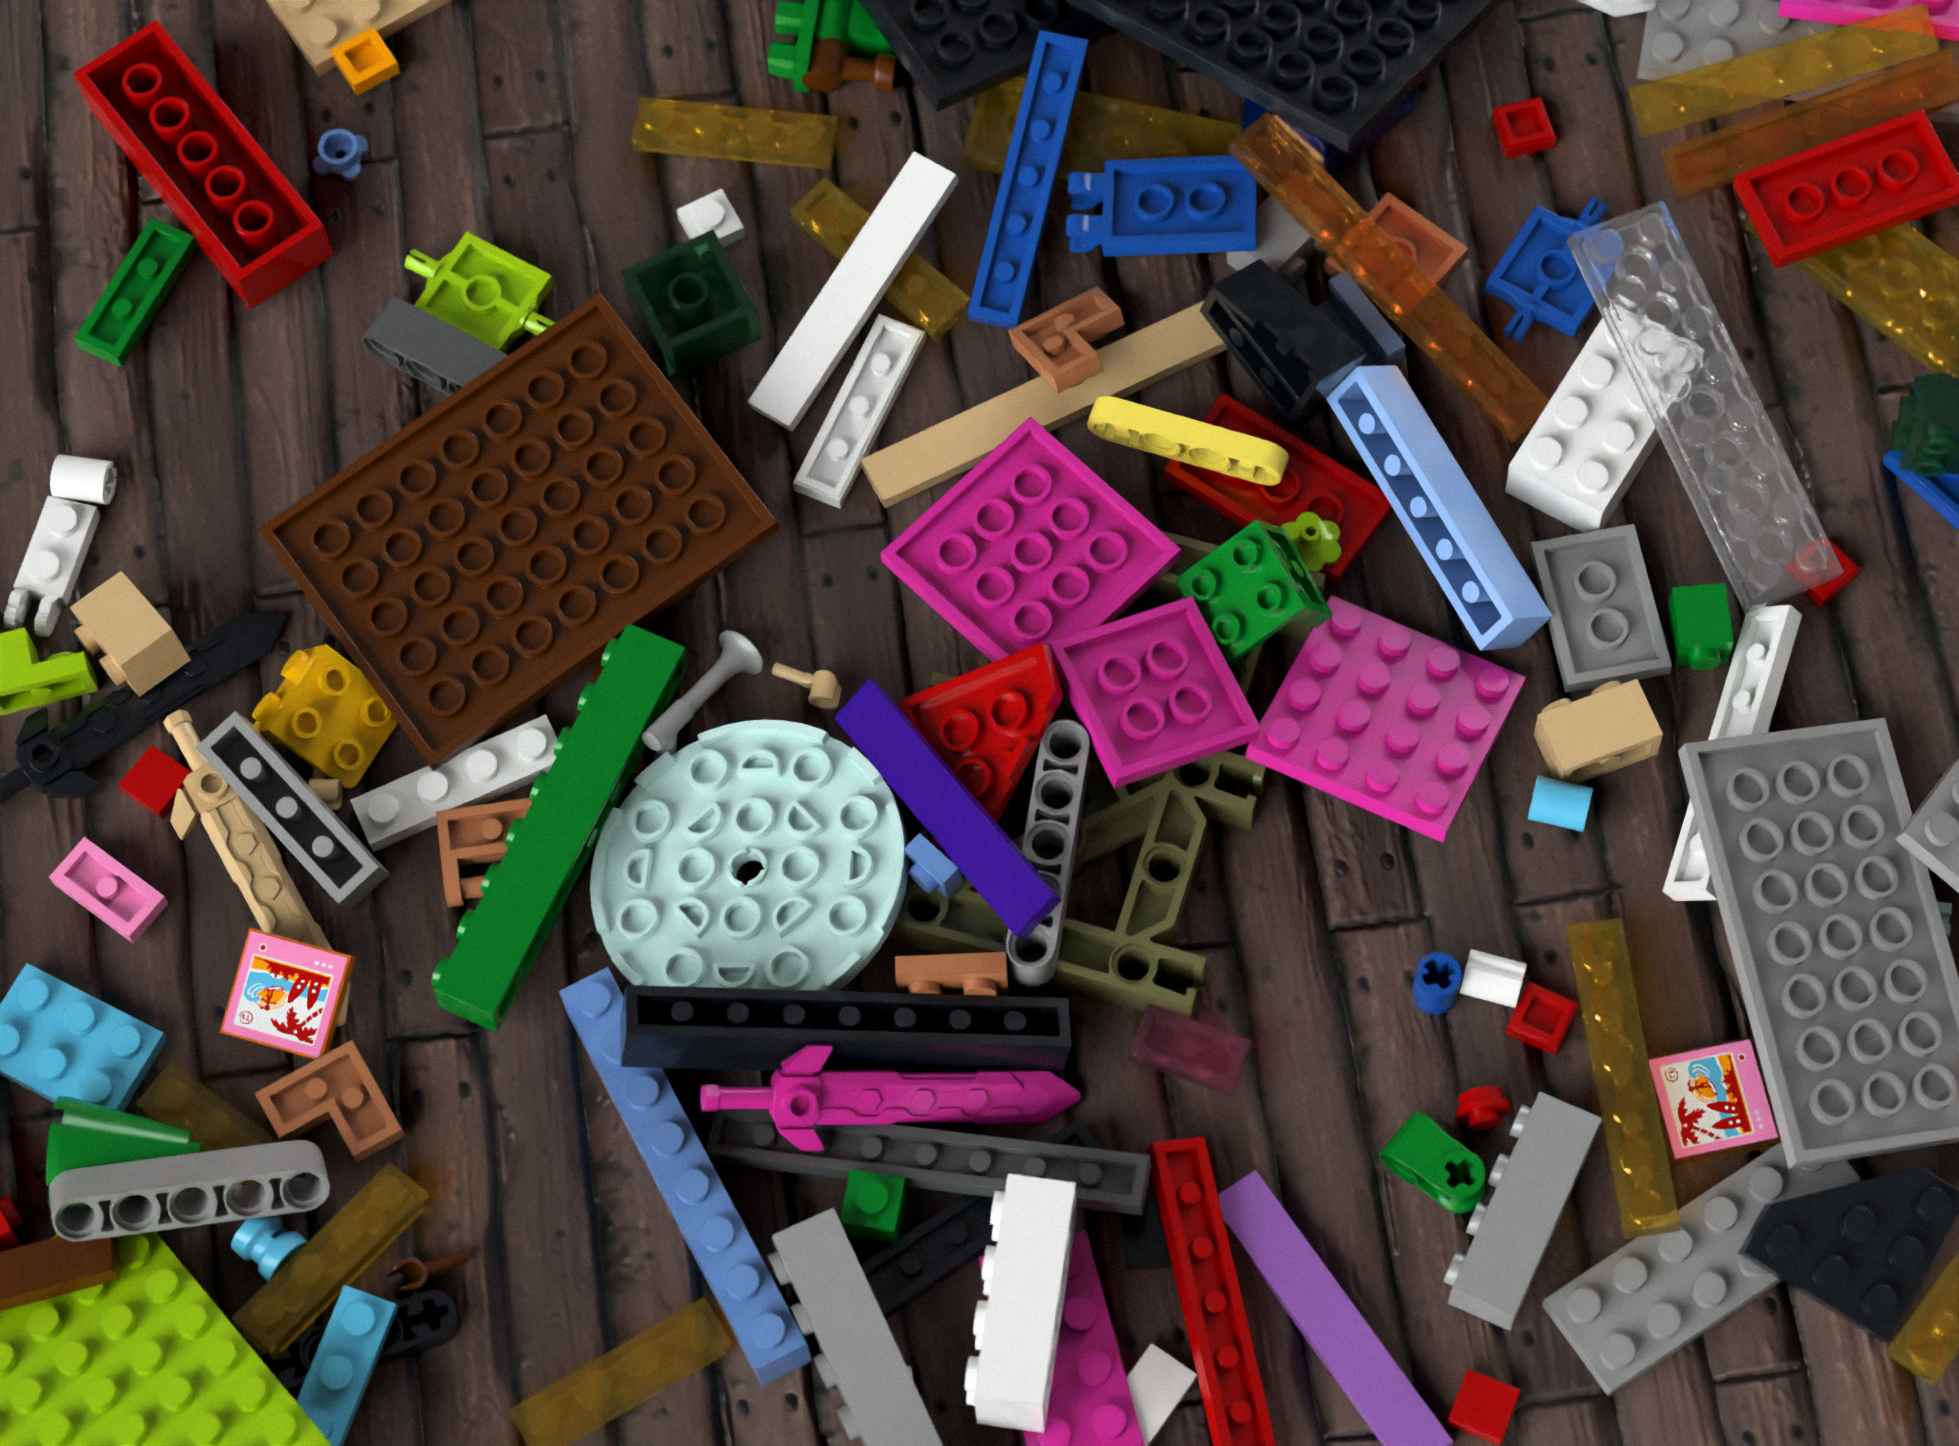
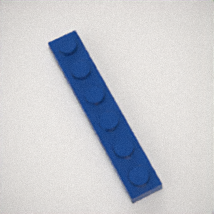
[967,30,1090,329]

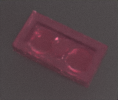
[1129,1004,1251,1097]

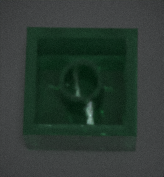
[620,230,762,381]

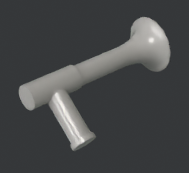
[642,630,763,761]

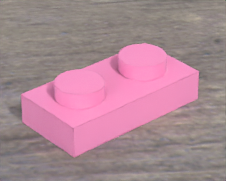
[49,837,169,944]

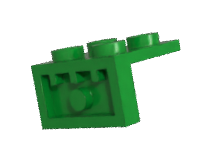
[1176,519,1334,666]

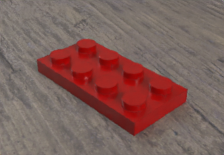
[1733,108,1959,269]
[1164,393,1394,586]

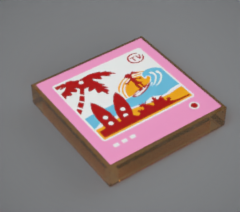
[1642,1036,1781,1168]

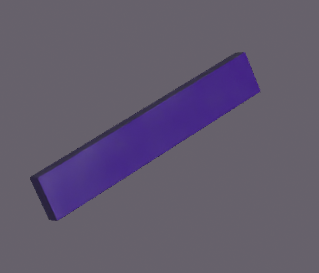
[834,679,1062,940]

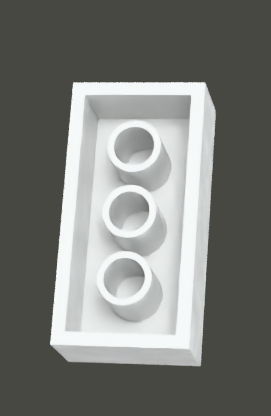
[1505,304,1703,533]
[965,1173,1077,1433]

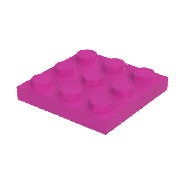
[1048,596,1262,788]

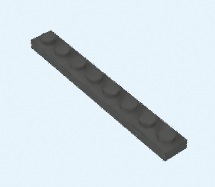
[705,1109,1152,1216]

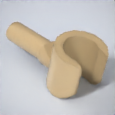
[772,662,842,710]
[309,766,343,810]

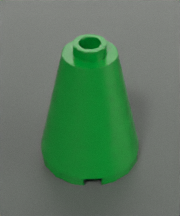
[46,1096,202,1207]

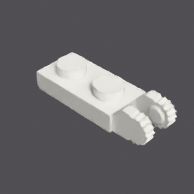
[3,495,100,638]

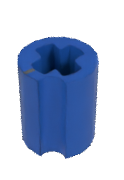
[1412,952,1462,1015]

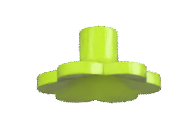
[1281,512,1341,572]

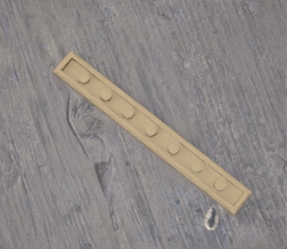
[861,300,1229,509]

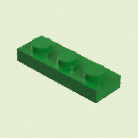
[74,217,199,367]

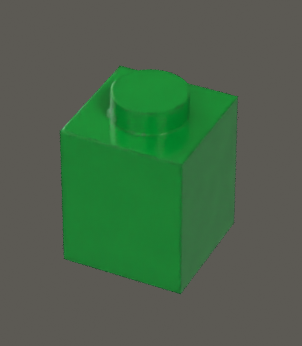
[1667,583,1734,670]
[840,1169,908,1248]

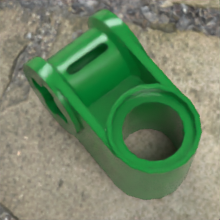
[1379,1111,1485,1214]

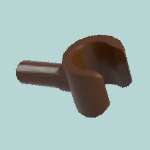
[386,1249,468,1299]

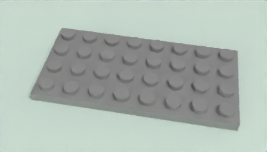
[1678,718,1959,1169]

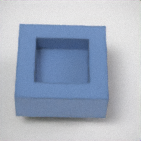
[904,833,963,900]

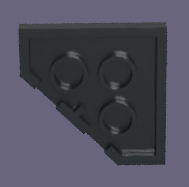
[1738,1166,1959,1342]

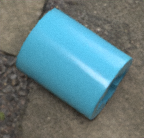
[1528,776,1593,832]

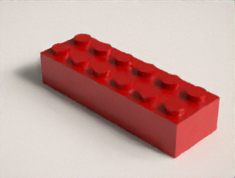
[73,19,334,310]

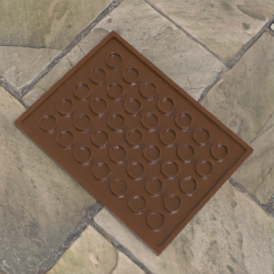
[258,292,780,771]

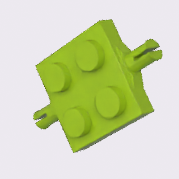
[404,232,555,354]

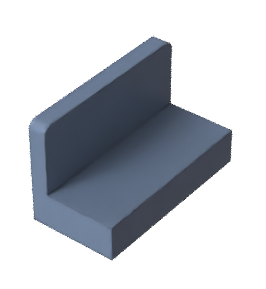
[1316,270,1405,371]

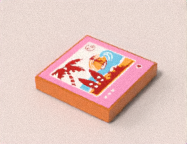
[219,928,356,1060]

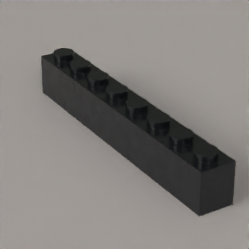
[620,985,1072,1078]

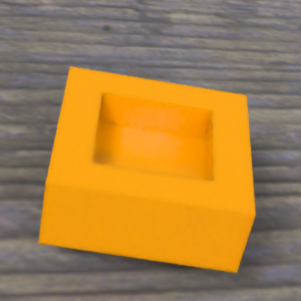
[330,26,400,96]

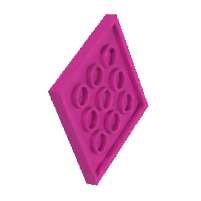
[880,416,1181,663]
[1245,595,1526,843]

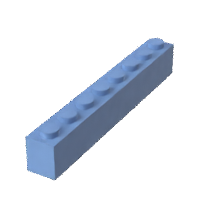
[559,967,812,1387]

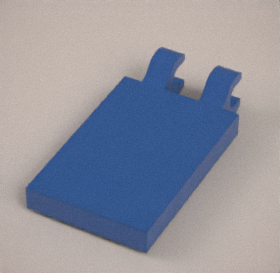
[1066,154,1259,256]

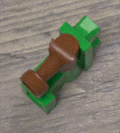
[768,0,899,94]

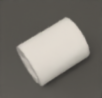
[50,454,117,505]
[1459,949,1527,1008]

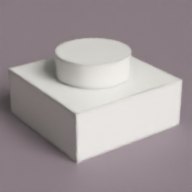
[676,188,746,258]

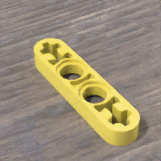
[1087,396,1289,485]

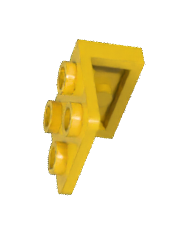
[252,644,398,789]

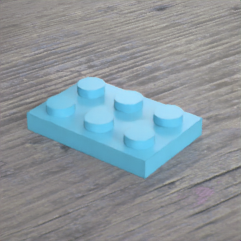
[0,963,168,1112]

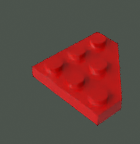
[899,643,1063,852]

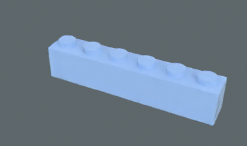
[1326,365,1552,651]

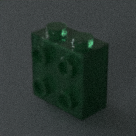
[1890,373,1959,477]

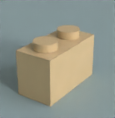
[70,571,191,697]
[1534,679,1663,784]

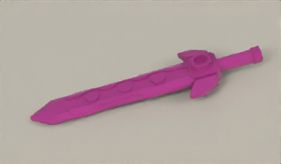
[700,1044,1081,1151]

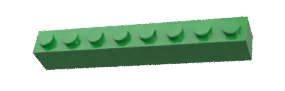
[431,623,688,1033]

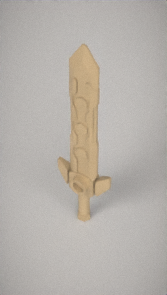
[163,710,351,1027]

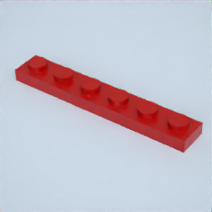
[1146,1136,1276,1446]

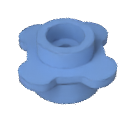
[313,129,369,180]

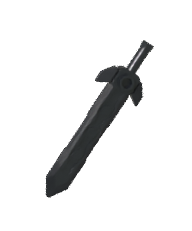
[0,612,286,803]

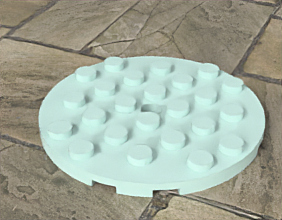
[590,719,909,991]

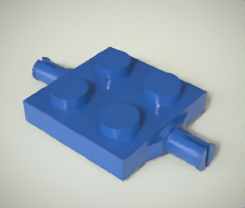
[1485,198,1627,343]

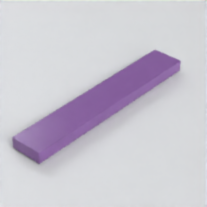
[1218,1170,1453,1446]

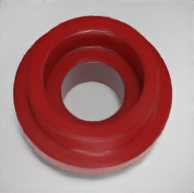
[1455,1086,1511,1131]

